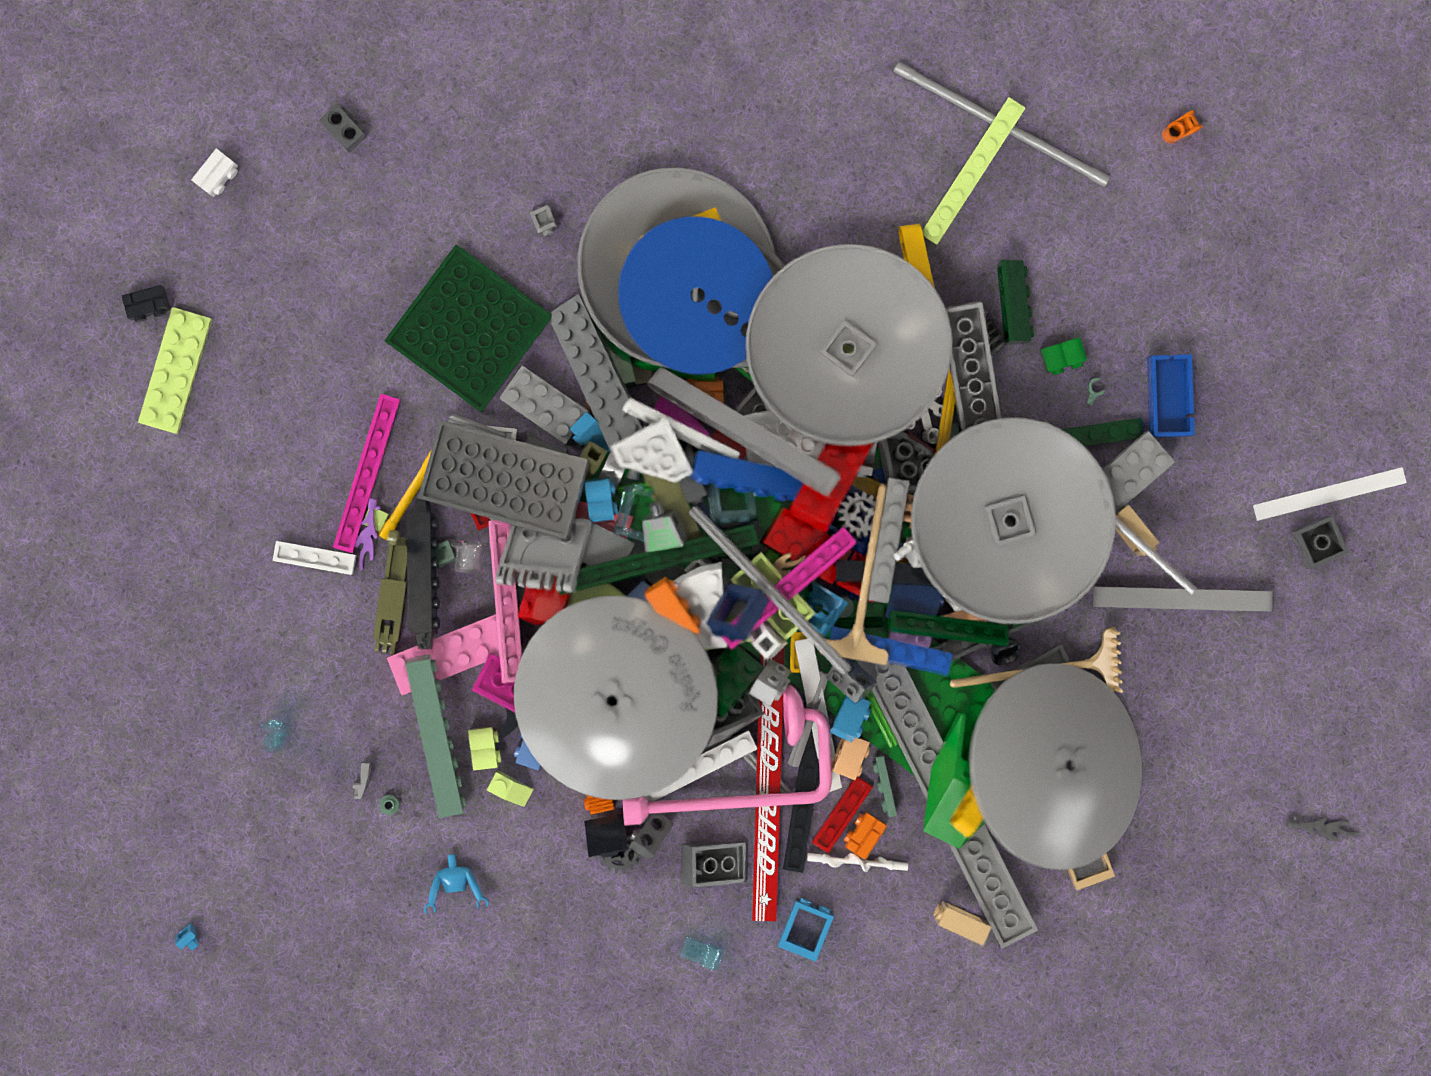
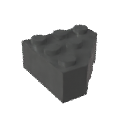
[878,431,935,494]

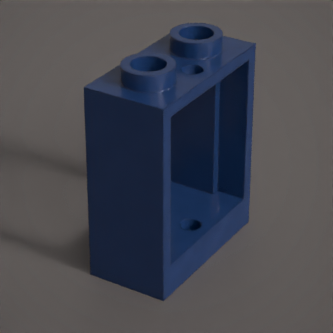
[706,583,769,641]

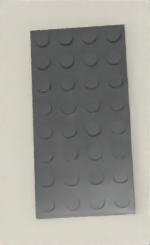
[418,420,590,540]

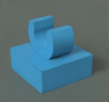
[175,923,198,951]

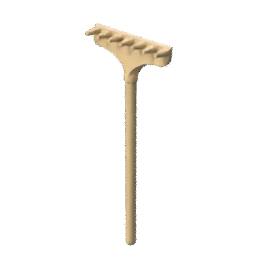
[820,484,888,665]
[950,627,1123,693]

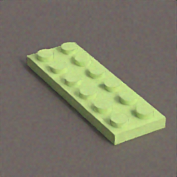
[138,307,212,434]

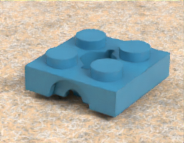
[806,582,848,637]

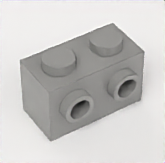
[749,659,791,706]

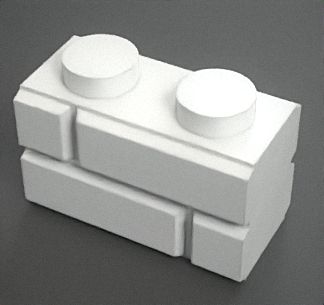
[191,149,238,197]

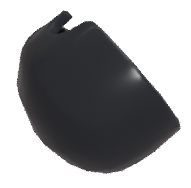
[990,637,1021,665]

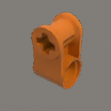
[1162,110,1203,144]

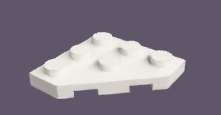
[610,418,693,482]

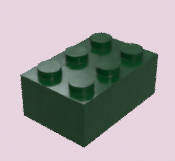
[712,645,765,717]

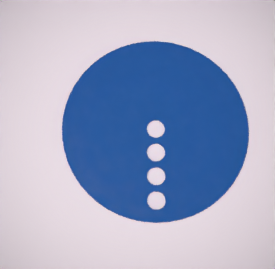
[618,217,773,374]

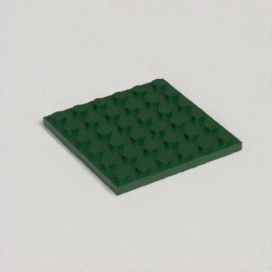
[384,244,552,413]

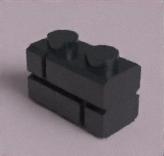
[122,285,171,323]

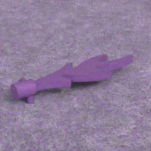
[355,497,381,570]

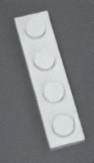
[273,541,357,575]

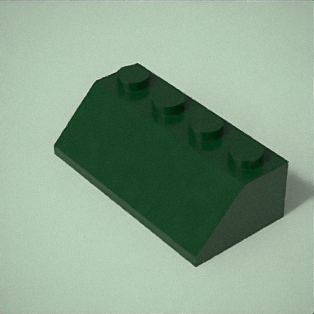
[997,260,1034,345]

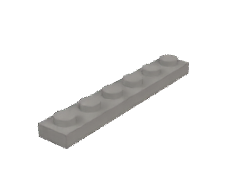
[868,478,909,603]

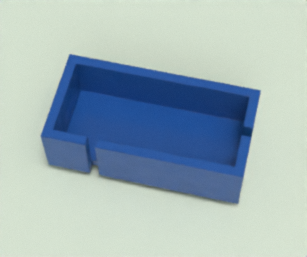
[1147,354,1195,438]

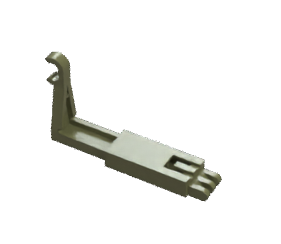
[373,530,407,655]

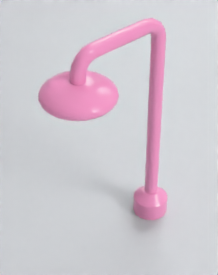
[623,685,832,825]

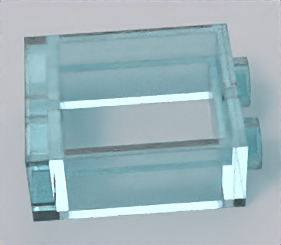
[707,483,756,524]
[613,484,654,542]

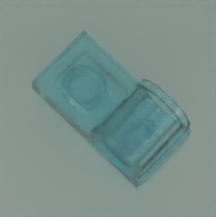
[679,936,724,971]

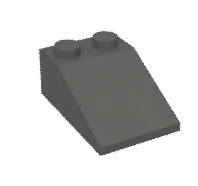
[681,842,747,888]

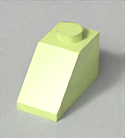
[487,770,534,807]

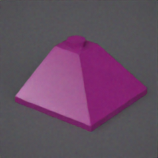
[653,396,710,437]

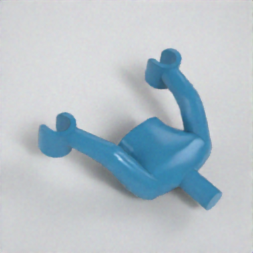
[424,854,489,914]

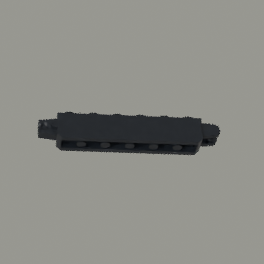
[406,498,440,650]

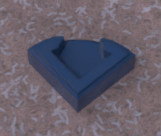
[870,467,886,485]

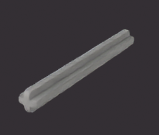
[788,671,828,767]

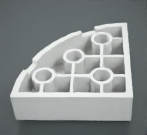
[674,562,727,649]

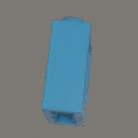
[778,898,834,962]

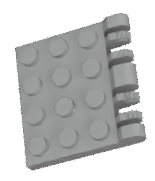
[495,519,592,593]

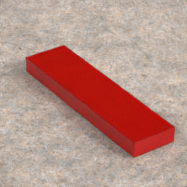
[812,777,873,854]

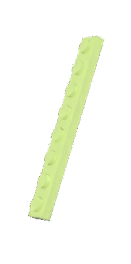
[922,97,1025,245]

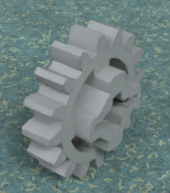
[838,492,876,536]

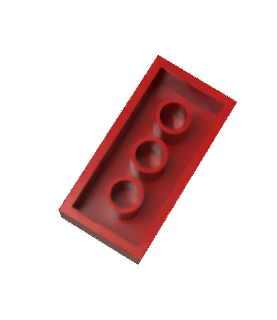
[760,508,853,584]

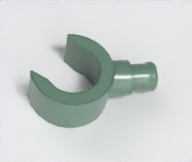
[1086,378,1106,406]

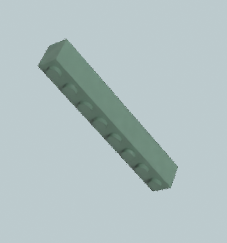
[405,654,467,818]

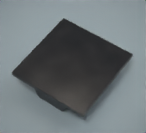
[584,813,629,858]

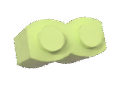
[468,726,502,771]

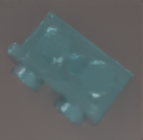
[260,719,289,753]

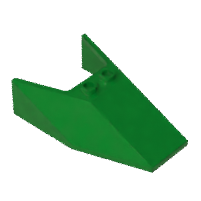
[923,712,986,849]

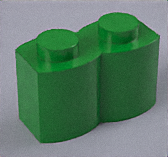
[1040,337,1087,376]

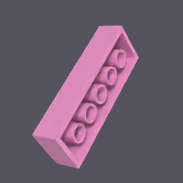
[387,614,500,695]

